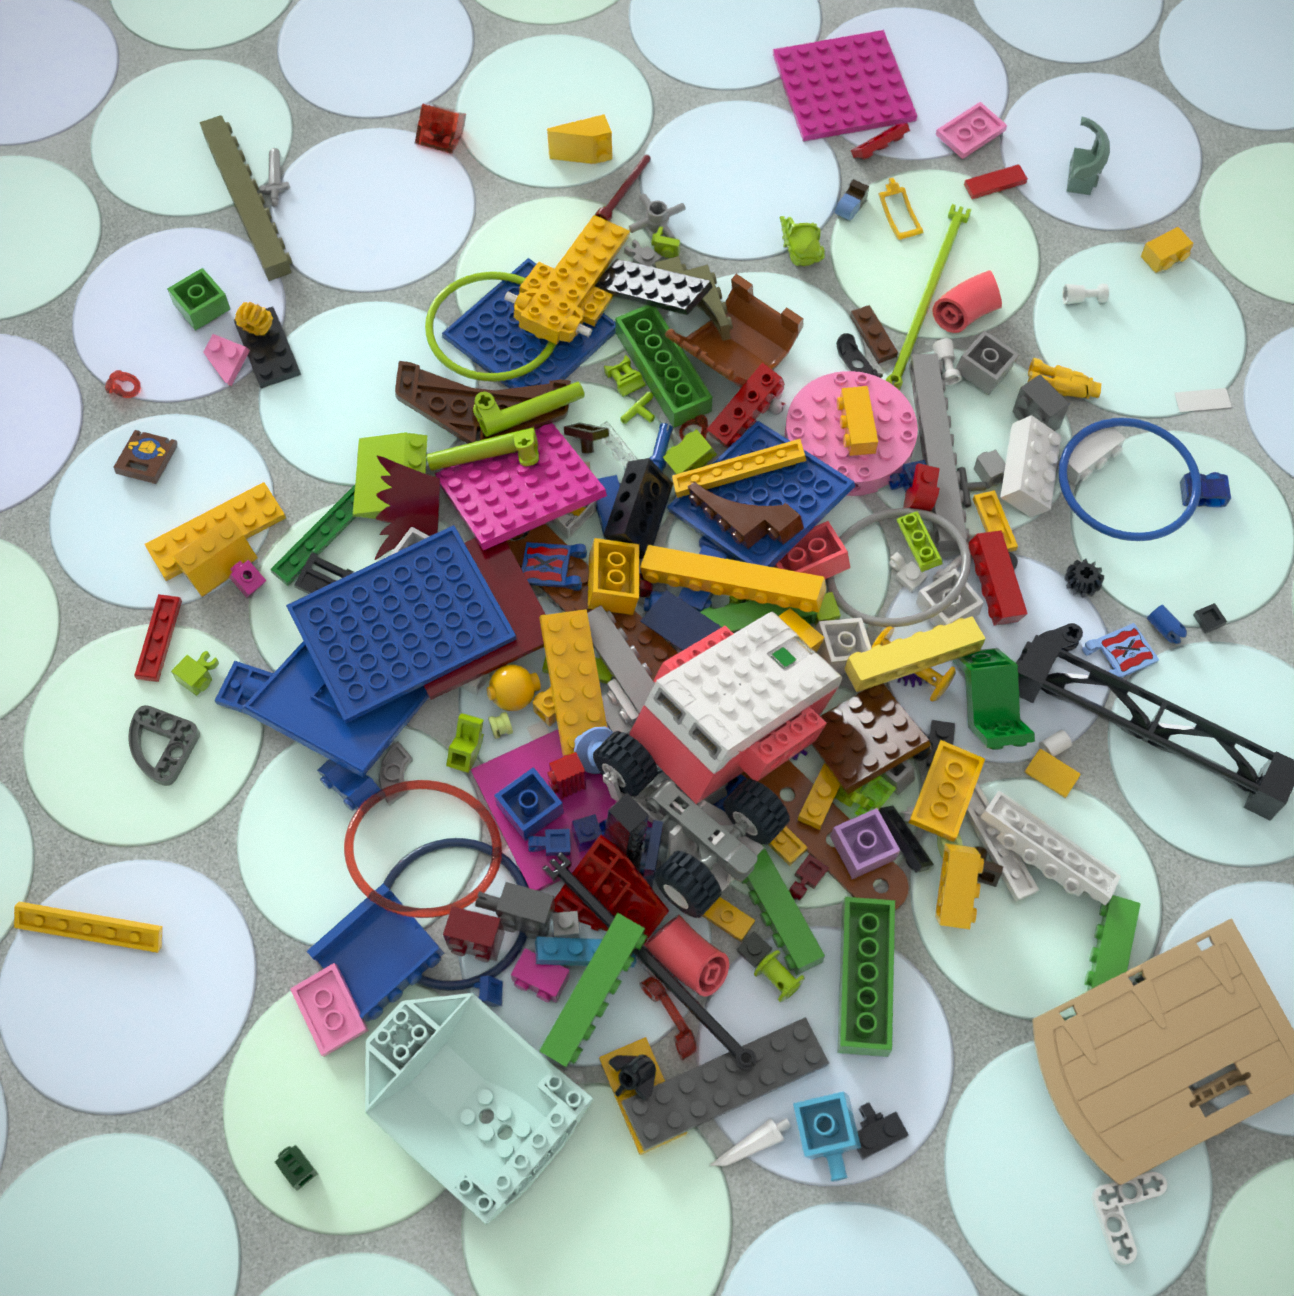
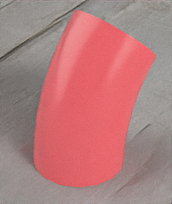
[932,270,1002,333]
[644,914,730,997]

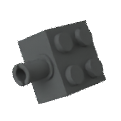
[475,882,555,939]

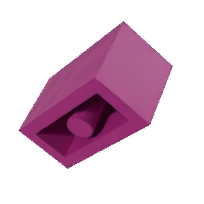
[511,948,570,1003]

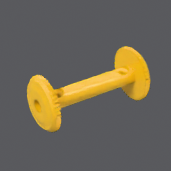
[871,626,956,702]

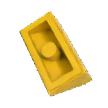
[1024,749,1081,798]

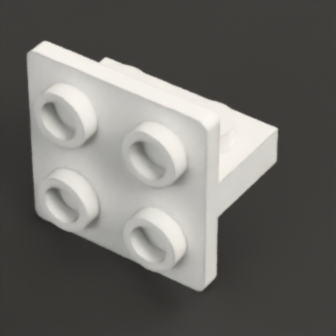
[602,679,639,734]

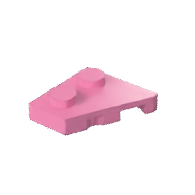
[203,334,250,386]

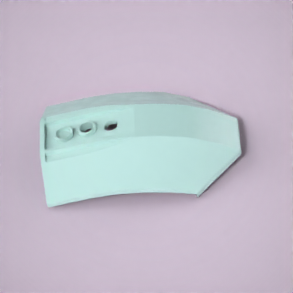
[365,993,593,1225]

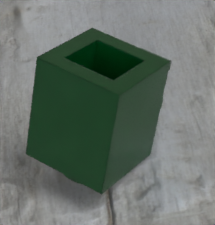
[274,1144,319,1191]

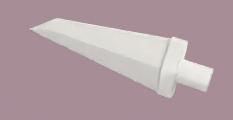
[709,1118,792,1166]

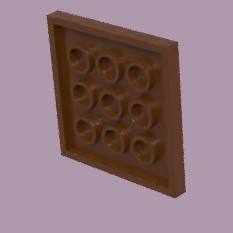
[811,684,931,795]

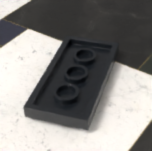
[233,306,301,389]

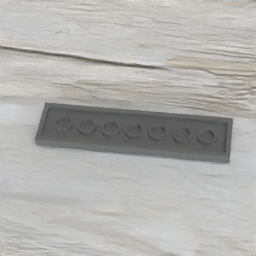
[622,1017,829,1151]

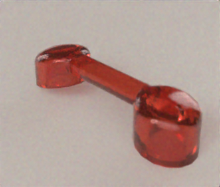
[639,977,697,1061]

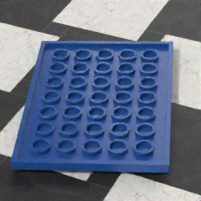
[286,525,517,724]

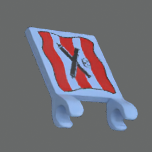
[1082,623,1159,678]

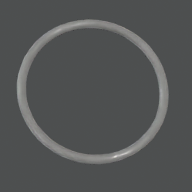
[826,508,971,627]

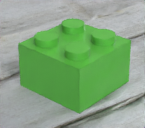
[167,267,231,331]

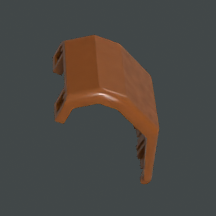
[665,274,804,388]

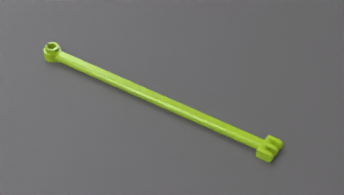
[886,204,972,391]

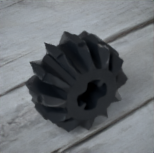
[1064,559,1105,598]

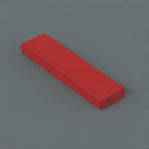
[134,594,182,682]

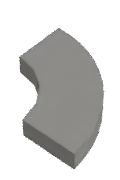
[379,741,413,806]

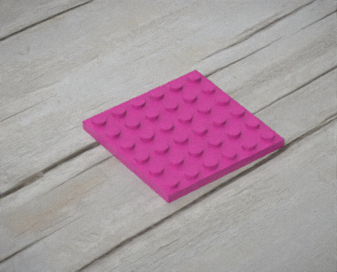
[772,30,917,142]
[434,423,607,550]

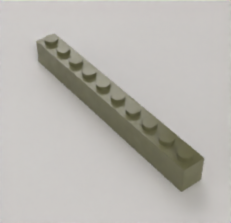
[199,115,293,281]

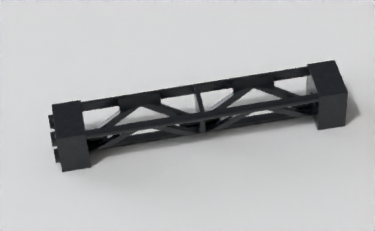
[1016,635,1294,821]

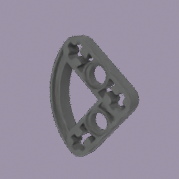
[128,705,200,786]

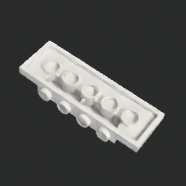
[981,790,1121,905]

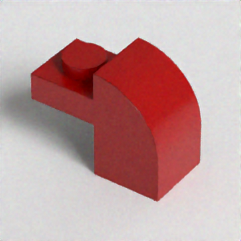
[903,463,940,512]

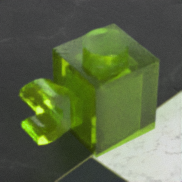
[854,776,896,816]

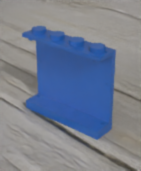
[307,883,445,1022]

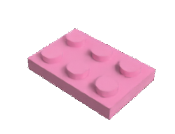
[936,102,1007,159]
[290,963,369,1057]

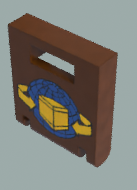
[113,430,178,484]

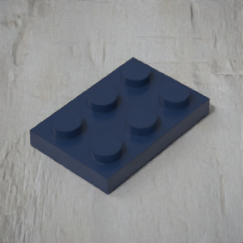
[640,820,663,889]

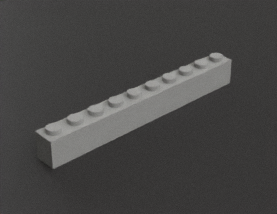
[909,353,970,552]
[587,605,728,805]

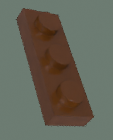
[850,305,898,364]

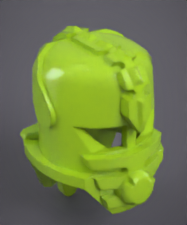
[779,216,825,267]

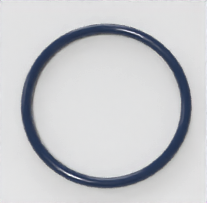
[383,838,529,991]

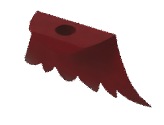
[375,455,440,560]

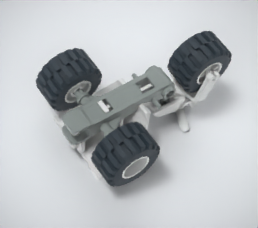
[593,731,790,918]

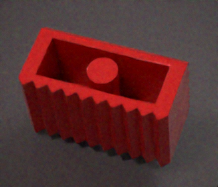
[547,752,586,799]

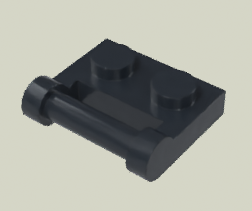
[294,552,354,594]

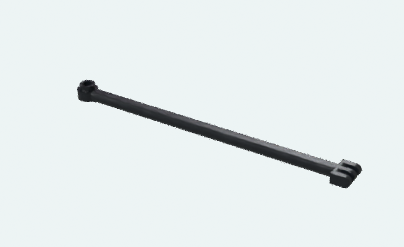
[542,852,756,1071]

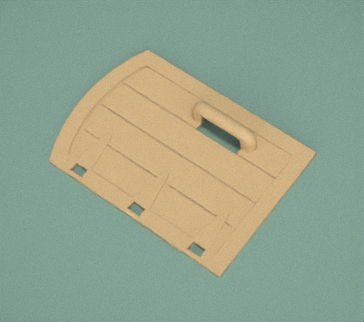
[1032,918,1294,1185]

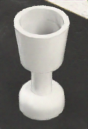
[1062,283,1109,305]
[932,338,962,385]

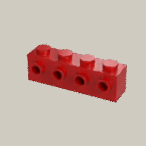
[707,363,785,449]
[968,530,1028,626]

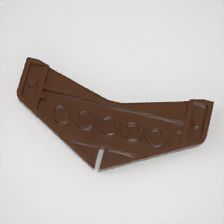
[395,361,571,444]

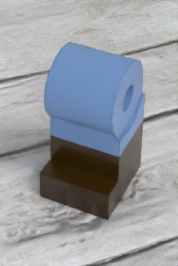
[835,179,869,221]

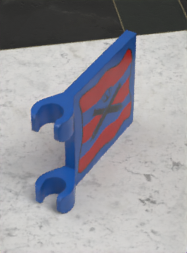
[522,542,587,591]

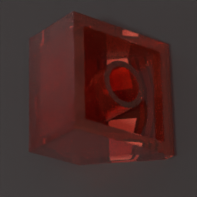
[414,103,467,154]

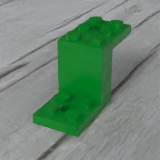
[953,648,1035,750]

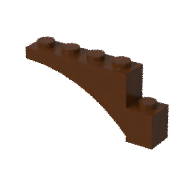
[688,481,804,549]

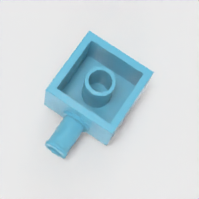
[793,1091,861,1181]

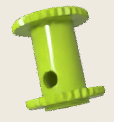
[754,950,805,1002]

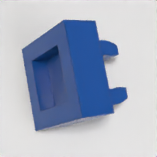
[474,975,503,1007]

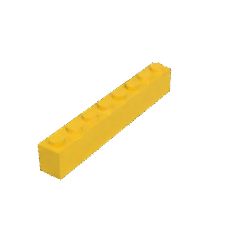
[640,545,826,613]

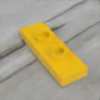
[702,897,755,942]

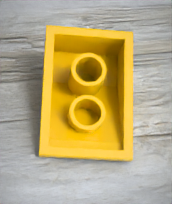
[547,114,612,164]

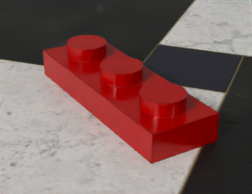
[851,123,910,159]

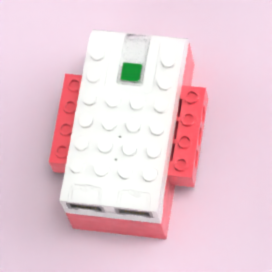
[629,612,842,804]

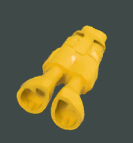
[1027,358,1102,399]

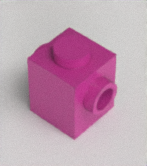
[229,560,267,598]

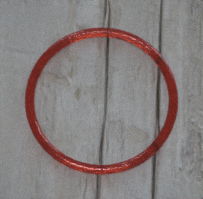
[344,780,502,918]

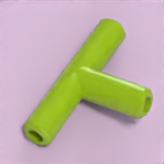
[620,391,655,424]

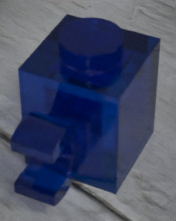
[888,460,926,493]
[571,814,607,852]

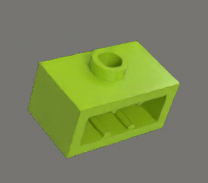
[663,429,718,474]

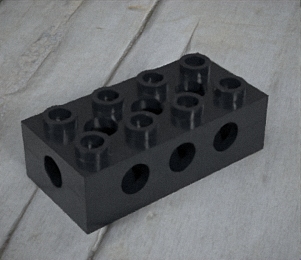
[603,458,674,559]

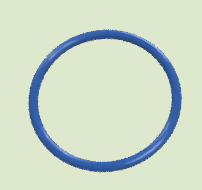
[1058,418,1201,541]

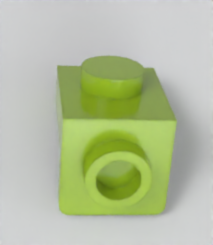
[651,226,680,258]

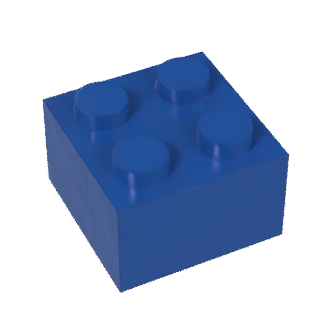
[494,767,564,841]

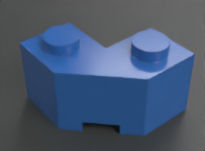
[317,759,384,813]

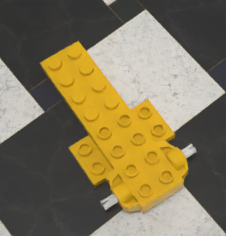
[505,215,630,344]

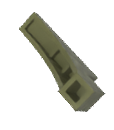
[655,256,733,341]

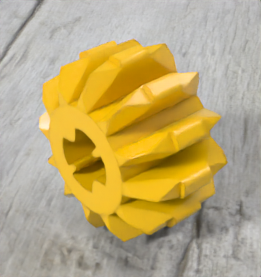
[234,302,273,336]

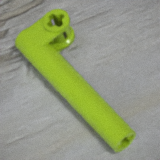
[473,382,585,437]
[427,427,539,471]

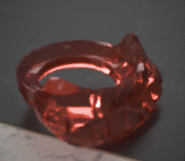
[679,414,708,441]

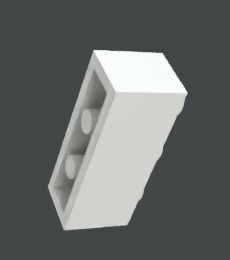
[1057,427,1126,485]

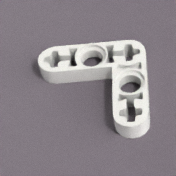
[1091,1172,1168,1265]

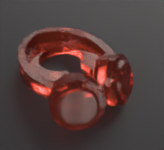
[105,370,141,398]

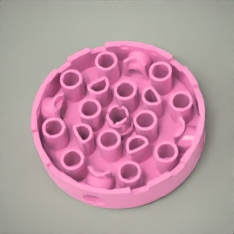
[784,371,918,496]

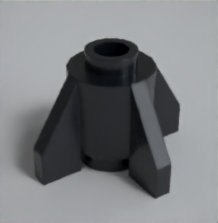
[608,1055,656,1100]

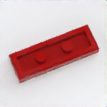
[964,164,1028,199]

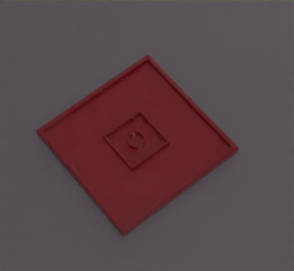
[423,538,546,700]

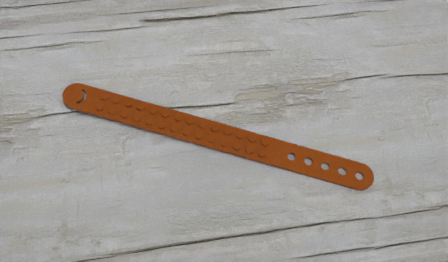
[506,524,909,910]

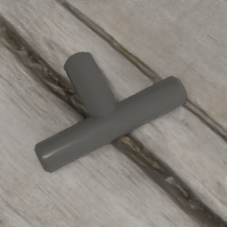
[957,467,987,508]

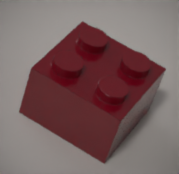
[443,906,505,962]

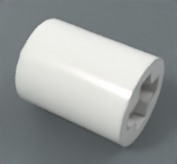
[1039,729,1072,757]

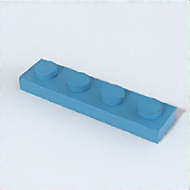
[535,937,636,968]

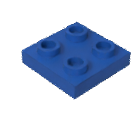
[214,660,273,714]

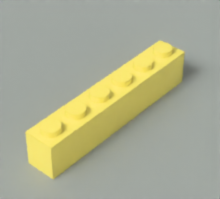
[844,616,986,692]

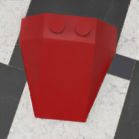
[554,834,669,945]

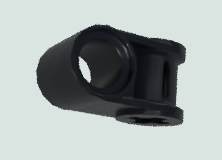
[1039,623,1083,652]

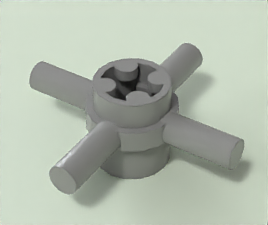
[628,194,686,239]

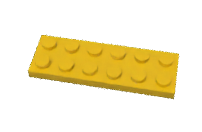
[144,482,286,581]
[539,609,607,756]

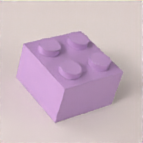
[830,808,900,879]

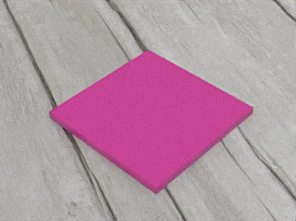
[471,726,663,891]

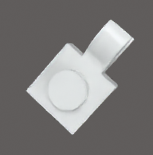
[888,552,928,593]

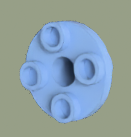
[574,727,613,774]

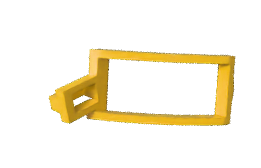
[878,177,923,240]

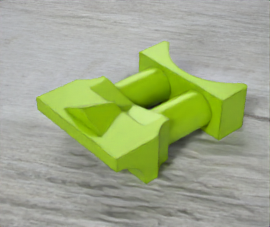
[604,355,646,397]

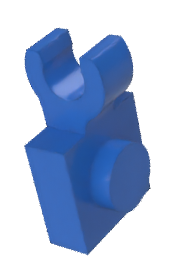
[528,829,571,856]

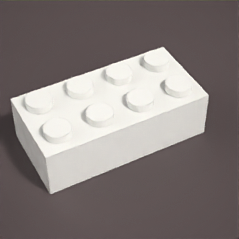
[1000,415,1061,518]

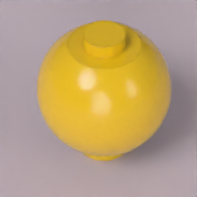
[486,664,541,711]

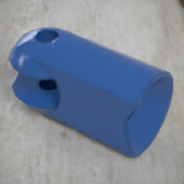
[1147,604,1187,644]

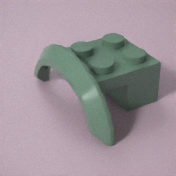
[1066,116,1110,195]

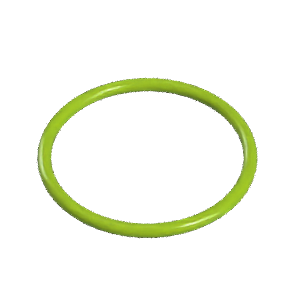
[425,271,556,382]

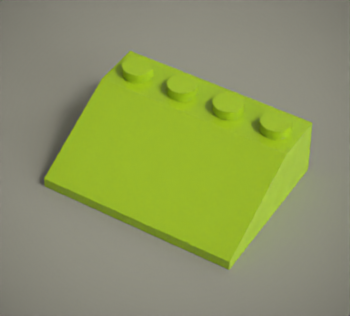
[353,432,428,519]

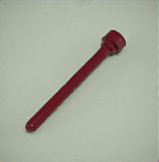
[595,154,651,222]

